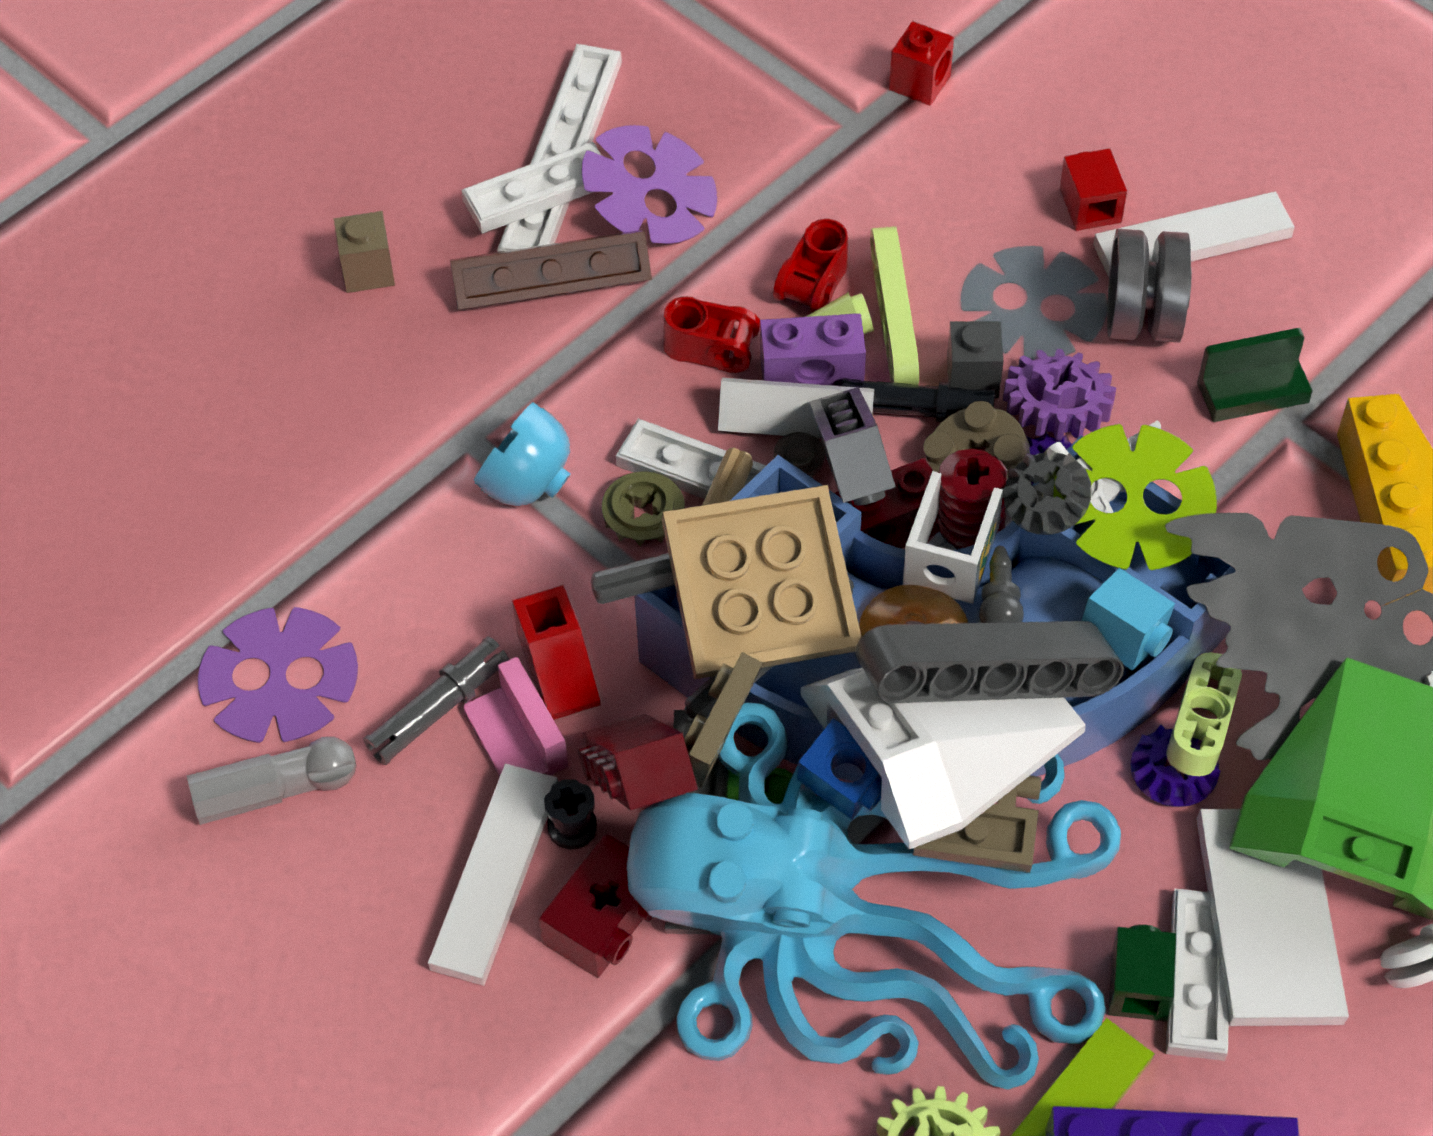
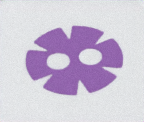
[582,125,717,244]
[198,607,358,743]

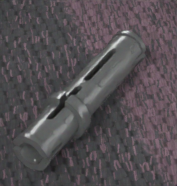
[363,636,509,765]

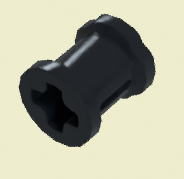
[544,779,597,850]

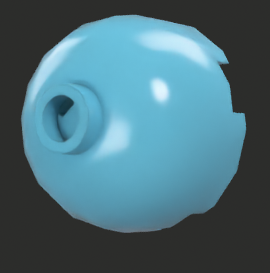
[473,402,571,506]

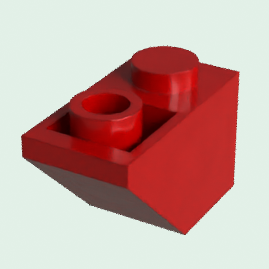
[512,585,601,720]

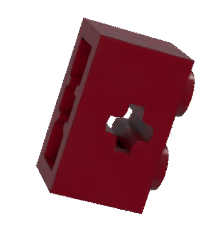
[539,833,654,978]

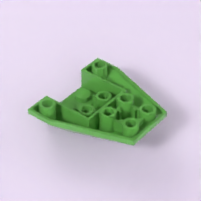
[1229,658,1433,920]

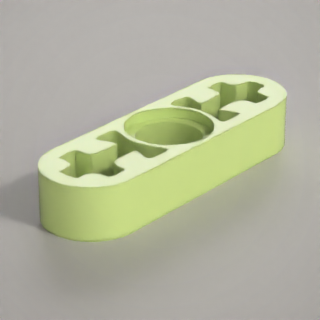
[1167,652,1242,776]

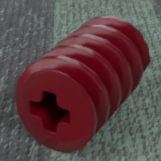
[938,449,1008,549]

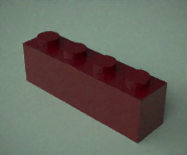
[578,714,698,811]

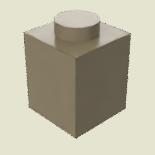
[334,211,395,293]

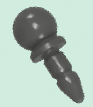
[979,545,1024,623]

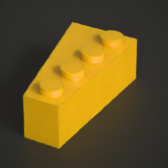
[1337,394,1433,605]

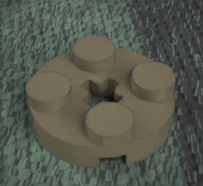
[923,401,1030,479]

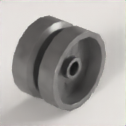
[1107,229,1192,343]

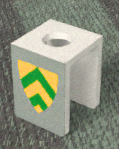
[903,471,1003,604]

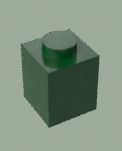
[1108,924,1177,1022]

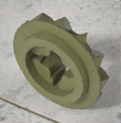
[602,471,685,547]

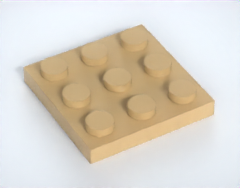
[661,485,861,679]

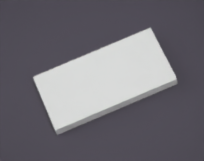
[1196,809,1349,1026]

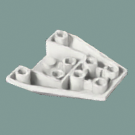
[801,668,1085,850]

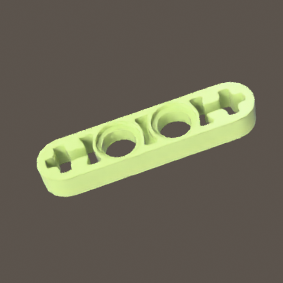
[870,226,919,385]

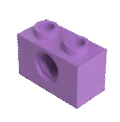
[760,313,866,386]

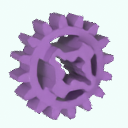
[1003,349,1116,440]

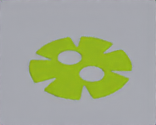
[1053,424,1217,570]

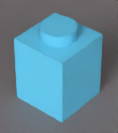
[1081,568,1175,670]

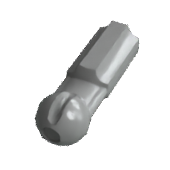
[187,736,357,825]

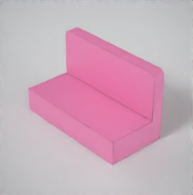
[464,657,568,777]

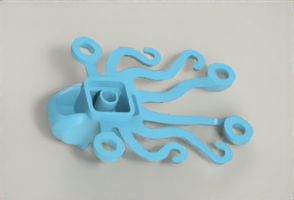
[627,703,1121,1090]

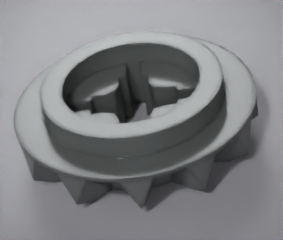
[1002,448,1092,535]

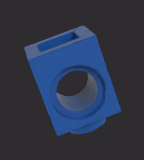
[797,718,882,820]

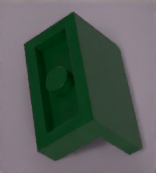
[1197,328,1313,422]

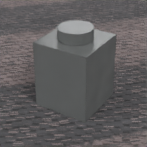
[947,321,1004,398]

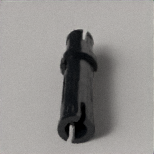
[842,378,995,422]

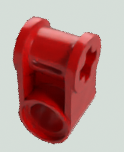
[773,218,848,313]
[663,296,760,373]

